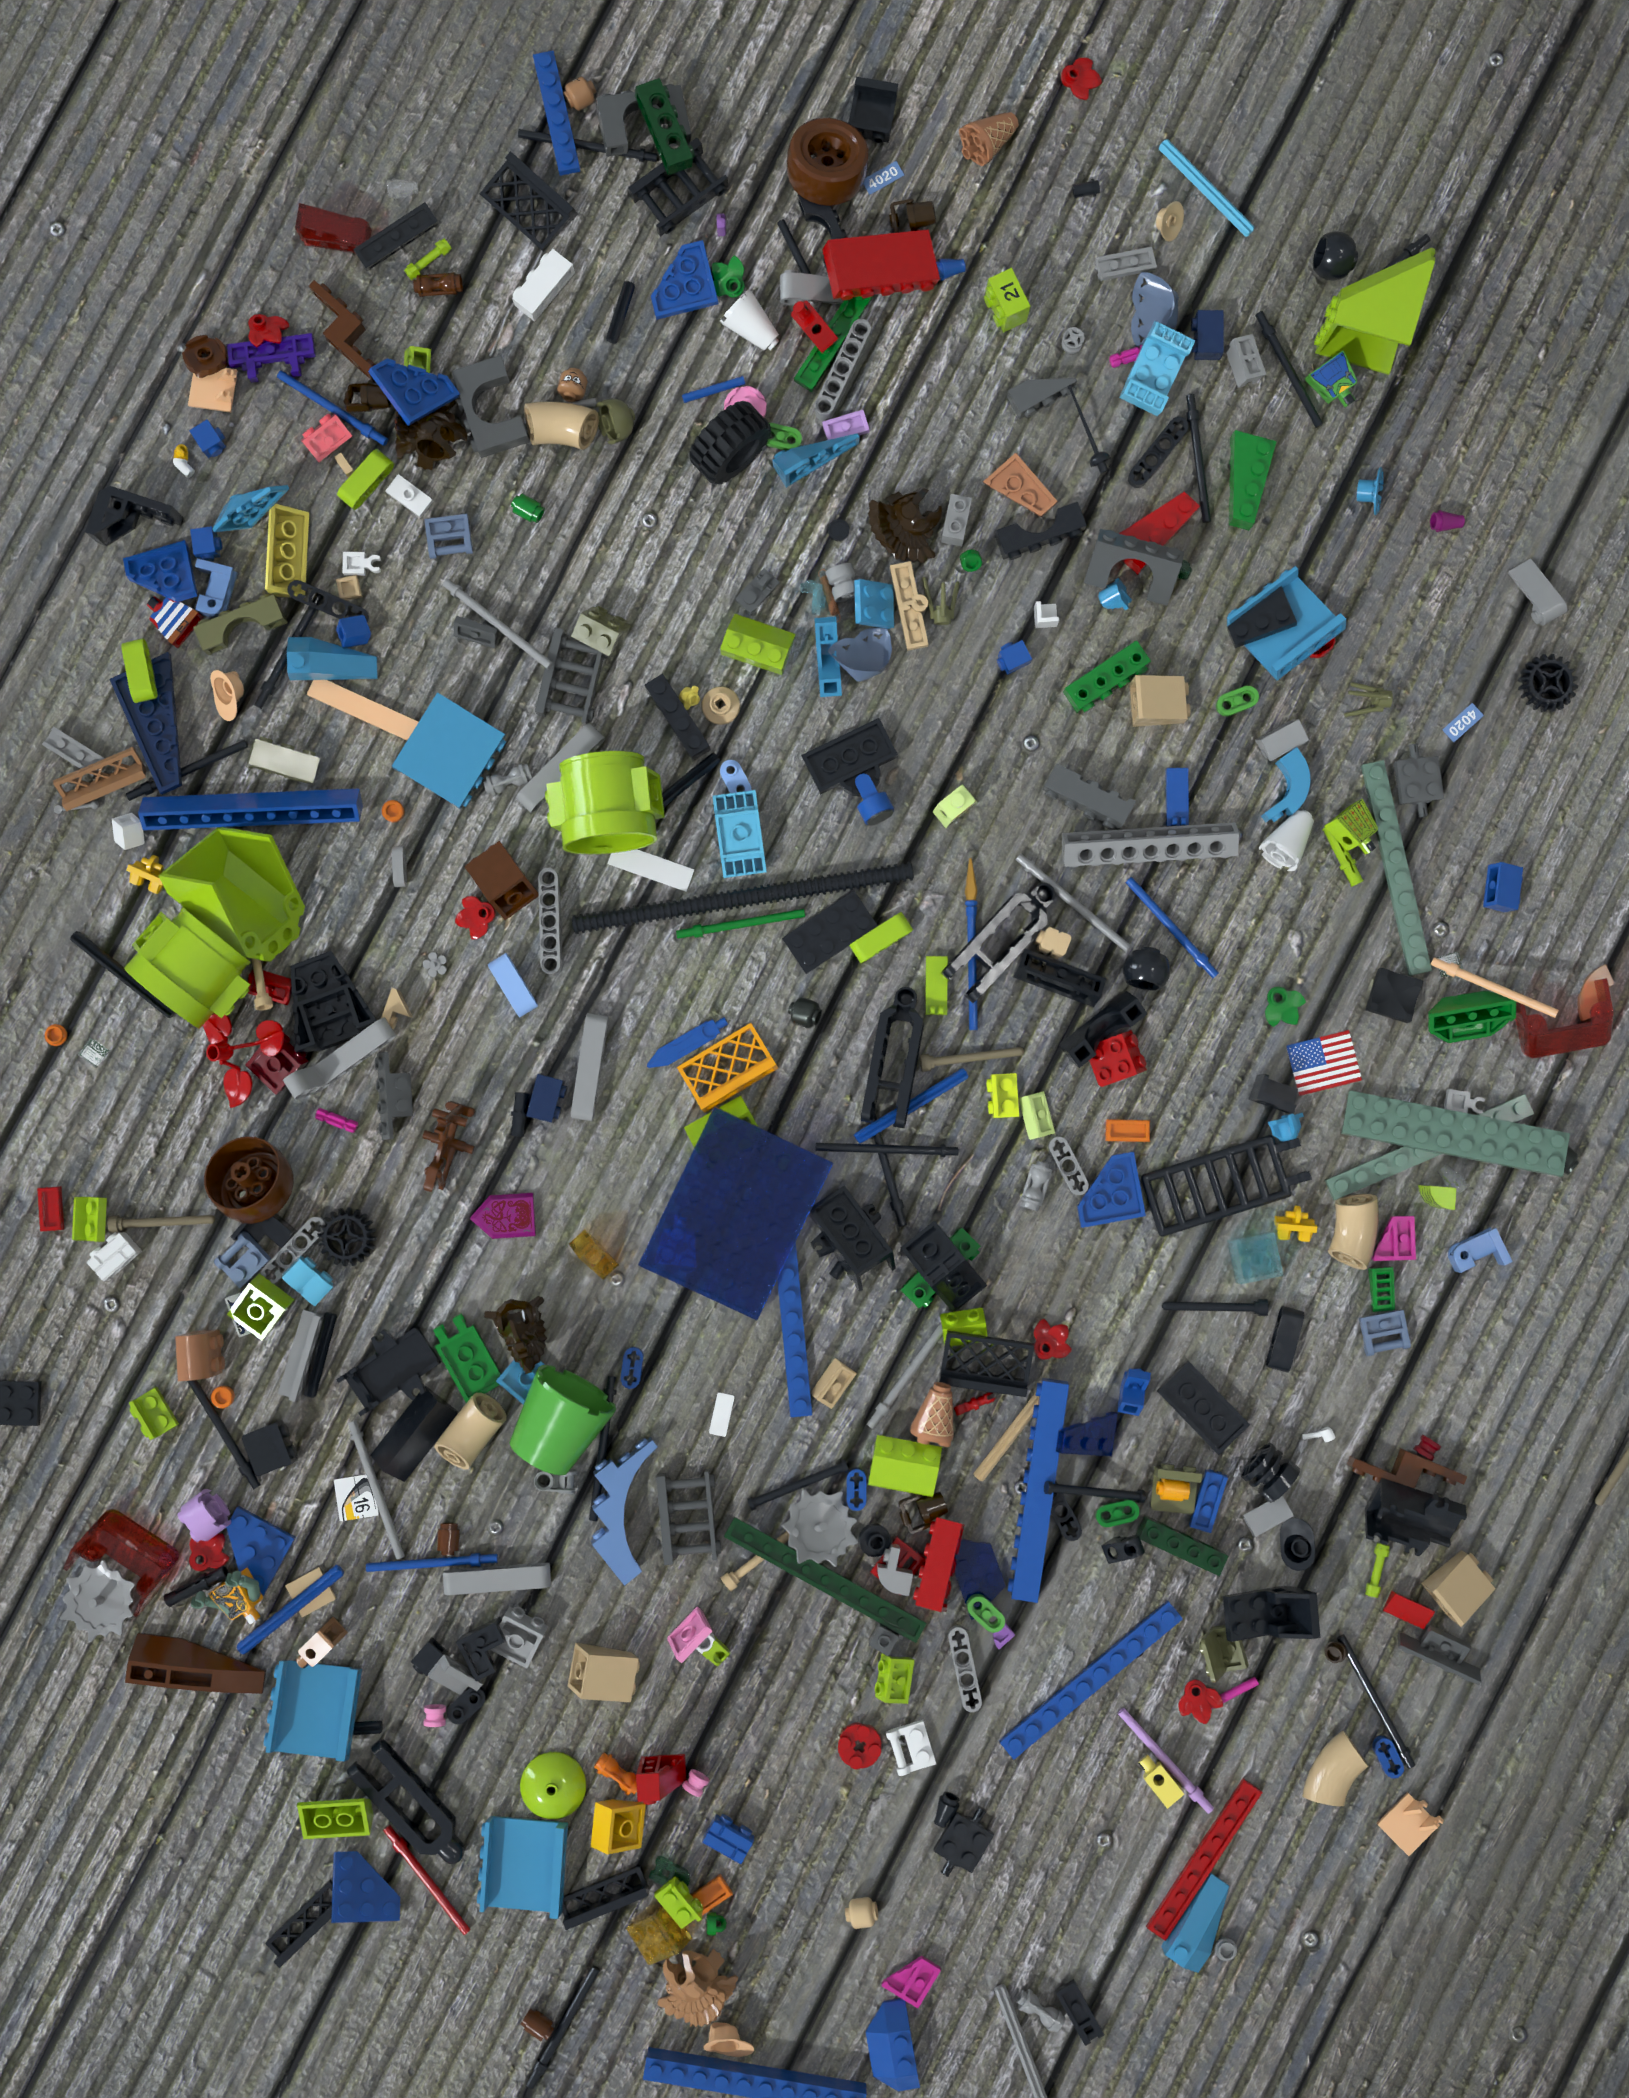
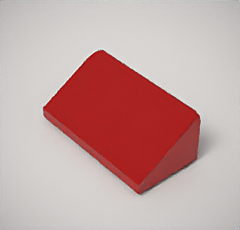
[248,970,292,1005]
[1383,1590,1435,1629]

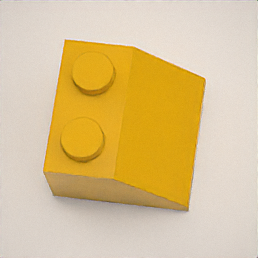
[591,1799,646,1854]

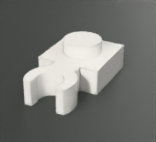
[342,552,381,576]

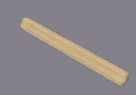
[974,1392,1039,1481]

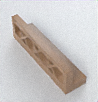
[53,747,146,811]

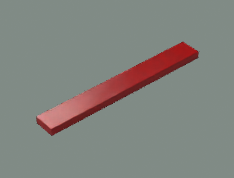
[1146,1778,1263,1941]

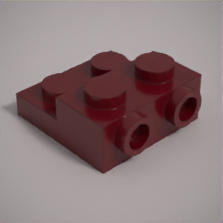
[245,1033,309,1095]

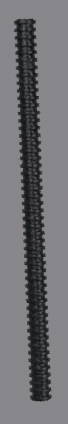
[572,862,914,934]

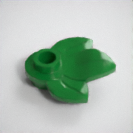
[712,255,745,298]
[1265,987,1306,1027]

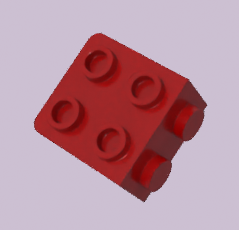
[1089,1030,1147,1087]

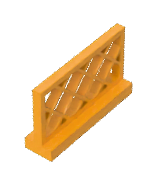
[677,1023,779,1113]

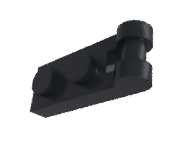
[1055,1979,1105,2046]

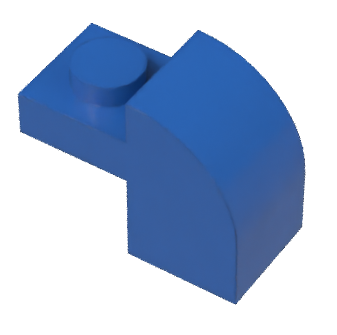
[1117,1369,1151,1416]

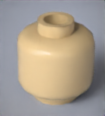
[845,1897,878,1929]

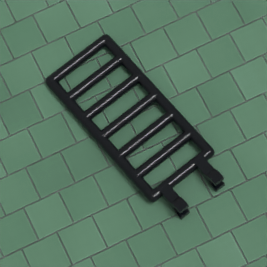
[1141,1135,1312,1237]

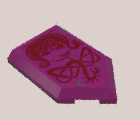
[469,1193,536,1239]

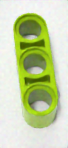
[337,449,395,510]
[121,638,158,703]
[849,912,913,964]

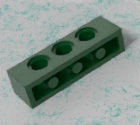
[635,78,695,175]
[1135,1515,1229,1577]

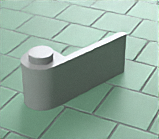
[780,270,844,306]
[1508,558,1567,626]

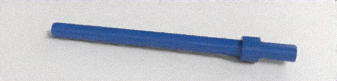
[277,370,388,446]
[1125,877,1219,979]
[366,1553,498,1572]

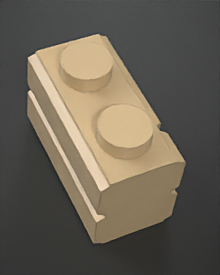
[1034,927,1071,959]

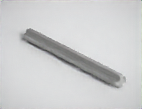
[994,1984,1047,2098]

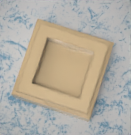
[335,453,354,478]
[336,575,363,601]

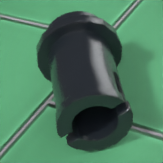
[1072,179,1100,199]

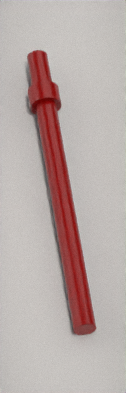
[383,1824,471,1935]

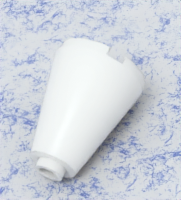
[720,289,779,351]
[1259,810,1314,871]

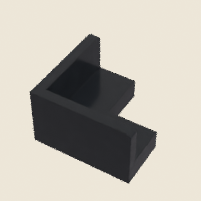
[1248,1074,1298,1114]
[230,1213,297,1249]
[456,1616,506,1681]

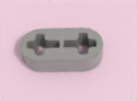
[392,846,407,887]

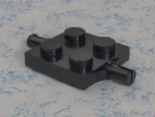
[933,1806,994,1877]

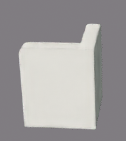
[1034,601,1059,628]
[112,813,145,850]

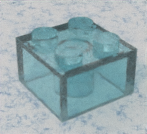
[1227,1232,1284,1284]

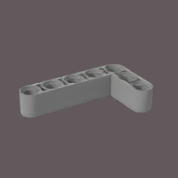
[283,1017,397,1099]

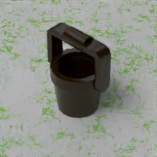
[889,198,936,233]
[343,383,392,412]
[899,1492,948,1534]

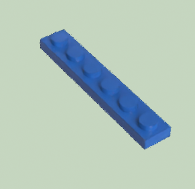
[533,51,581,176]

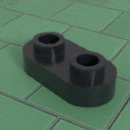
[447,1687,487,1724]

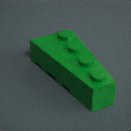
[1229,430,1277,531]

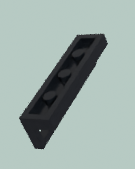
[353,202,438,272]
[563,1865,650,1930]
[265,1879,333,1968]

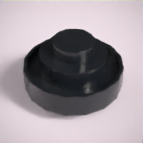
[858,1523,891,1557]

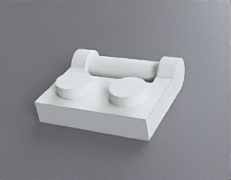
[886,1720,936,1776]

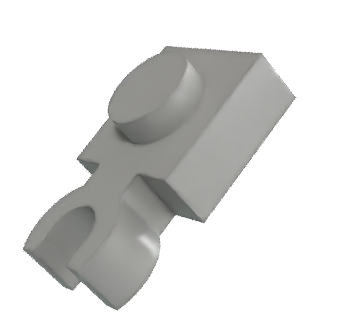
[1444,1089,1485,1114]

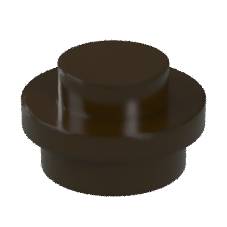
[1324,1641,1347,1663]

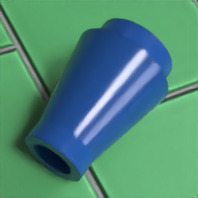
[936,258,966,281]

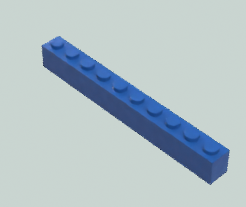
[138,789,363,830]
[1007,1378,1069,1603]
[643,2047,867,2098]

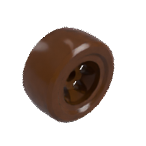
[787,117,869,206]
[204,1136,294,1224]

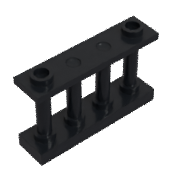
[628,138,729,237]

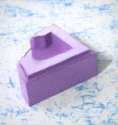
[717,213,726,236]
[993,1623,1015,1649]

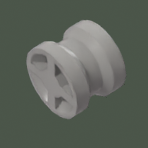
[1061,327,1084,354]

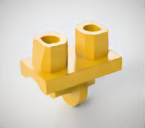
[126,855,164,894]
[1274,1205,1317,1242]

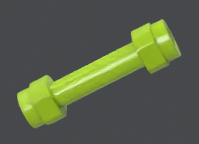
[404,238,452,281]
[1365,1542,1390,1598]

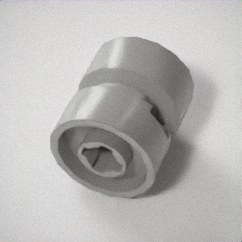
[825,563,856,602]

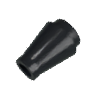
[934,1792,960,1828]

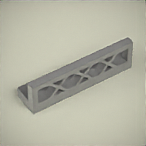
[278,1309,324,1402]

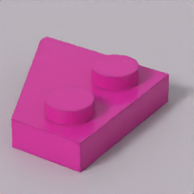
[1372,1216,1416,1261]
[881,1955,941,2008]

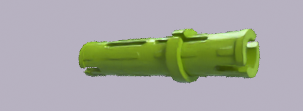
[1322,828,1364,887]

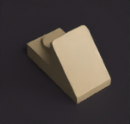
[381,988,413,1029]

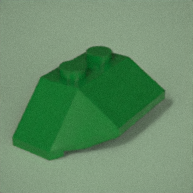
[1428,990,1516,1043]

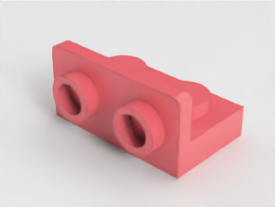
[301,413,352,462]

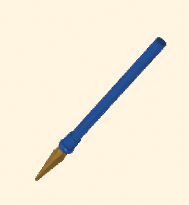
[965,858,978,1030]

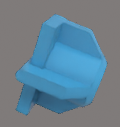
[1098,578,1132,610]
[1268,1113,1304,1142]

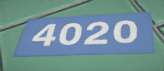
[863,161,904,195]
[1443,703,1484,742]

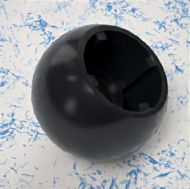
[1313,231,1358,281]
[1123,947,1171,991]

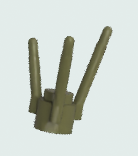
[922,577,960,625]
[1344,682,1393,717]

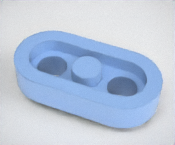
[720,760,752,793]

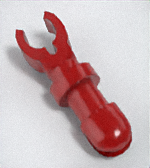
[954,1392,996,1416]

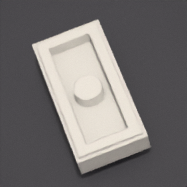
[386,474,434,518]

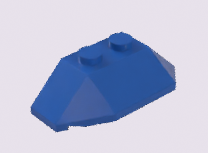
[865,1998,920,2092]

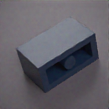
[1191,310,1224,360]
[526,1074,567,1123]

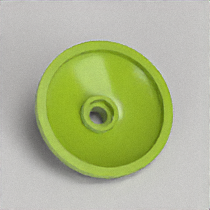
[520,1752,586,1819]

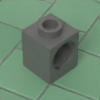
[869,1622,899,1656]

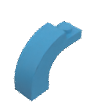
[814,616,842,697]
[1261,747,1310,823]

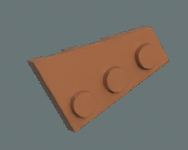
[983,453,1058,517]

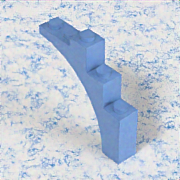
[591,1437,657,1586]

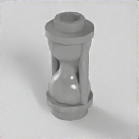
[483,763,533,797]
[1021,1161,1052,1211]
[1016,1989,1065,2033]

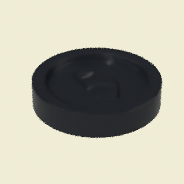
[828,519,850,541]

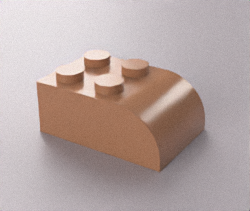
[175,1329,225,1381]

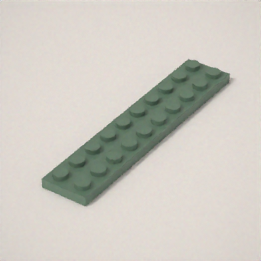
[1341,1091,1570,1177]

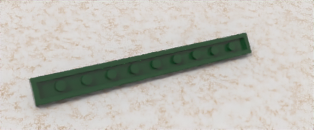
[724,1516,927,1643]

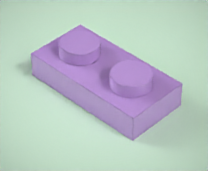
[822,410,870,440]

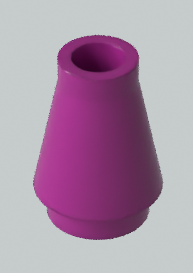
[1430,510,1465,532]

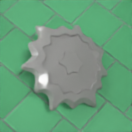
[781,1489,858,1567]
[60,1560,135,1643]

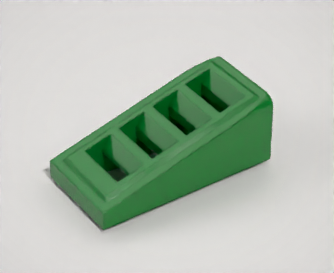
[1368,1266,1395,1312]

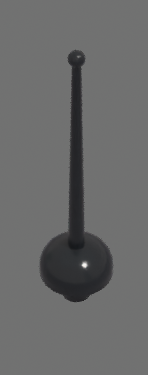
[1068,385,1111,474]

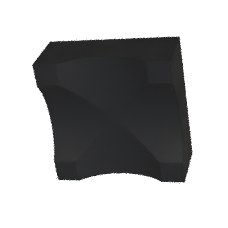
[1365,968,1423,1023]

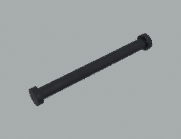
[747,1459,849,1511]
[1044,1481,1146,1503]

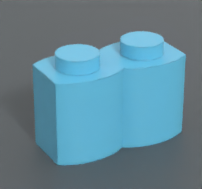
[282,1255,333,1306]

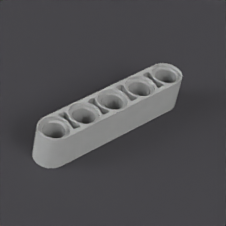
[815,319,871,421]
[516,723,605,813]
[538,868,563,976]
[571,1013,609,1121]
[443,1563,551,1595]

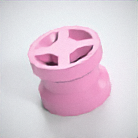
[423,1704,446,1727]
[682,1769,710,1797]

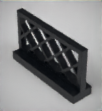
[479,151,578,252]
[939,1330,1034,1397]

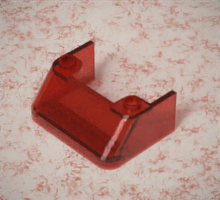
[1516,978,1614,1058]
[63,1509,179,1618]

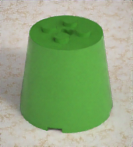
[509,1365,616,1475]

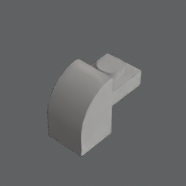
[877,1543,913,1596]

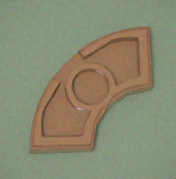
[1577,964,1614,1021]

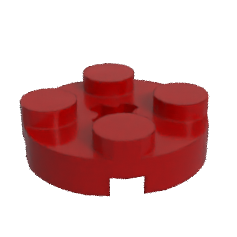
[838,1722,881,1769]

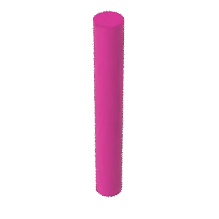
[1211,1677,1259,1709]

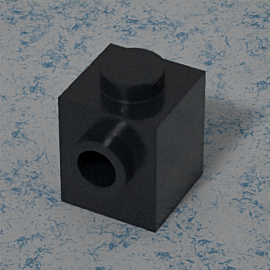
[411,1637,448,1676]

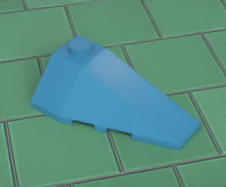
[772,434,859,488]
[212,485,289,532]
[1161,1872,1229,1973]

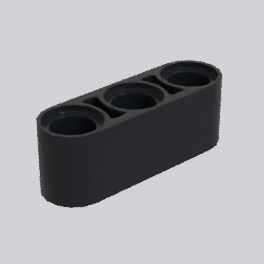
[1266,1306,1304,1373]

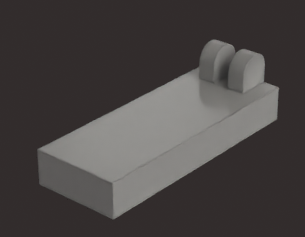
[1095,247,1157,281]
[42,726,105,777]

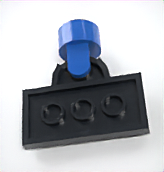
[801,718,898,826]

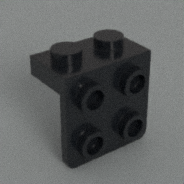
[242,1420,298,1476]

